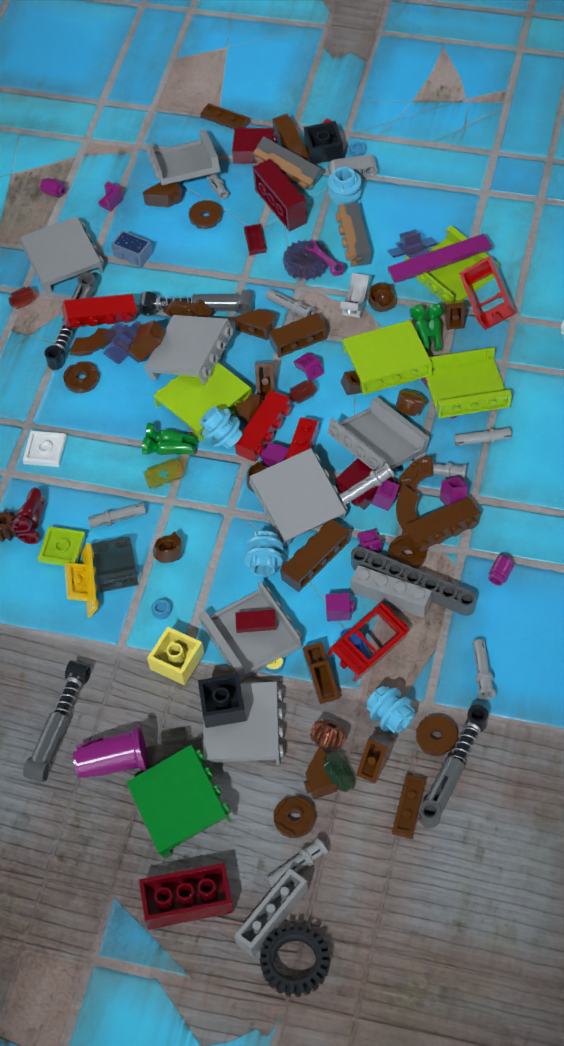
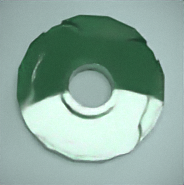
[323,752,356,792]

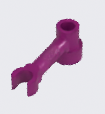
[305,240,344,276]

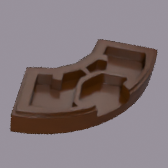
[163,298,213,317]
[69,328,116,356]
[396,456,433,496]
[396,486,421,529]

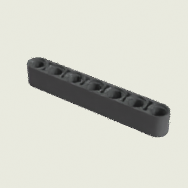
[351,547,476,616]

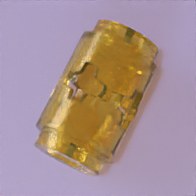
[143,459,184,489]

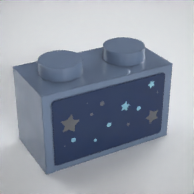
[111,230,153,267]

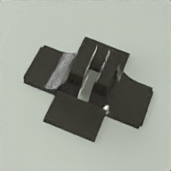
[147,727,203,768]

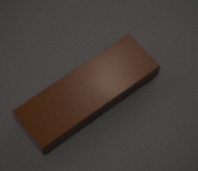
[200,103,251,129]
[392,774,427,839]

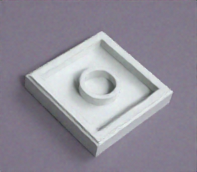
[23,431,67,467]

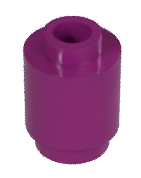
[40,178,66,198]
[488,556,514,586]

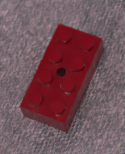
[253,159,308,232]
[139,862,234,930]

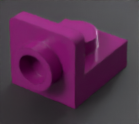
[293,352,324,382]
[357,529,382,553]

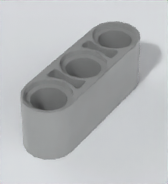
[328,155,378,179]

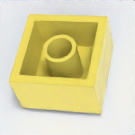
[147,626,205,685]

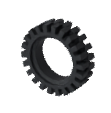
[260,923,330,997]

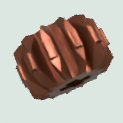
[0,509,17,542]
[310,719,347,750]

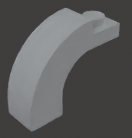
[340,273,372,318]

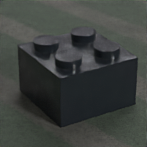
[303,121,344,164]
[198,673,246,728]

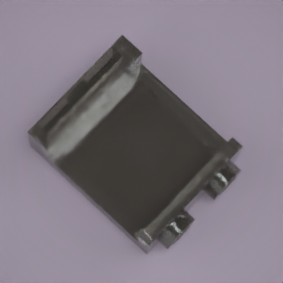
[92,537,139,592]

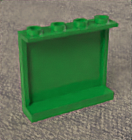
[126,745,232,859]

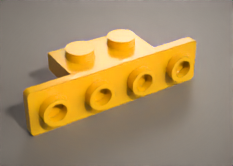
[64,543,99,617]

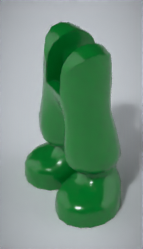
[409,303,443,352]
[142,422,198,455]

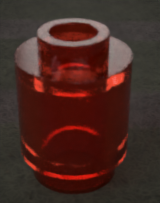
[8,286,35,309]
[289,380,317,404]

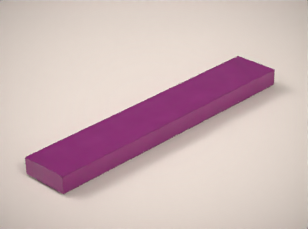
[388,233,491,283]

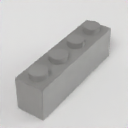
[351,565,432,618]
[234,869,308,958]

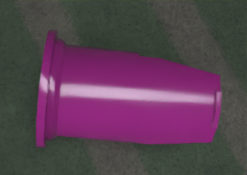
[73,725,149,778]

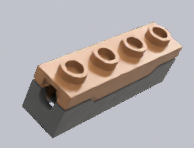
[253,136,322,190]
[335,202,371,267]

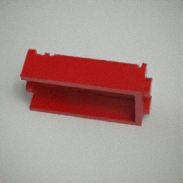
[459,256,517,330]
[327,602,409,683]

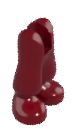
[11,487,46,544]

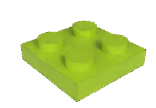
[38,526,86,566]

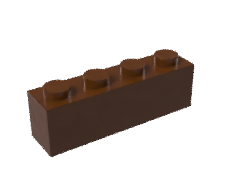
[401,497,481,554]
[280,519,350,592]

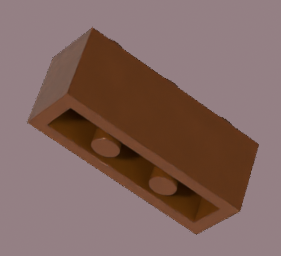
[269,313,327,358]

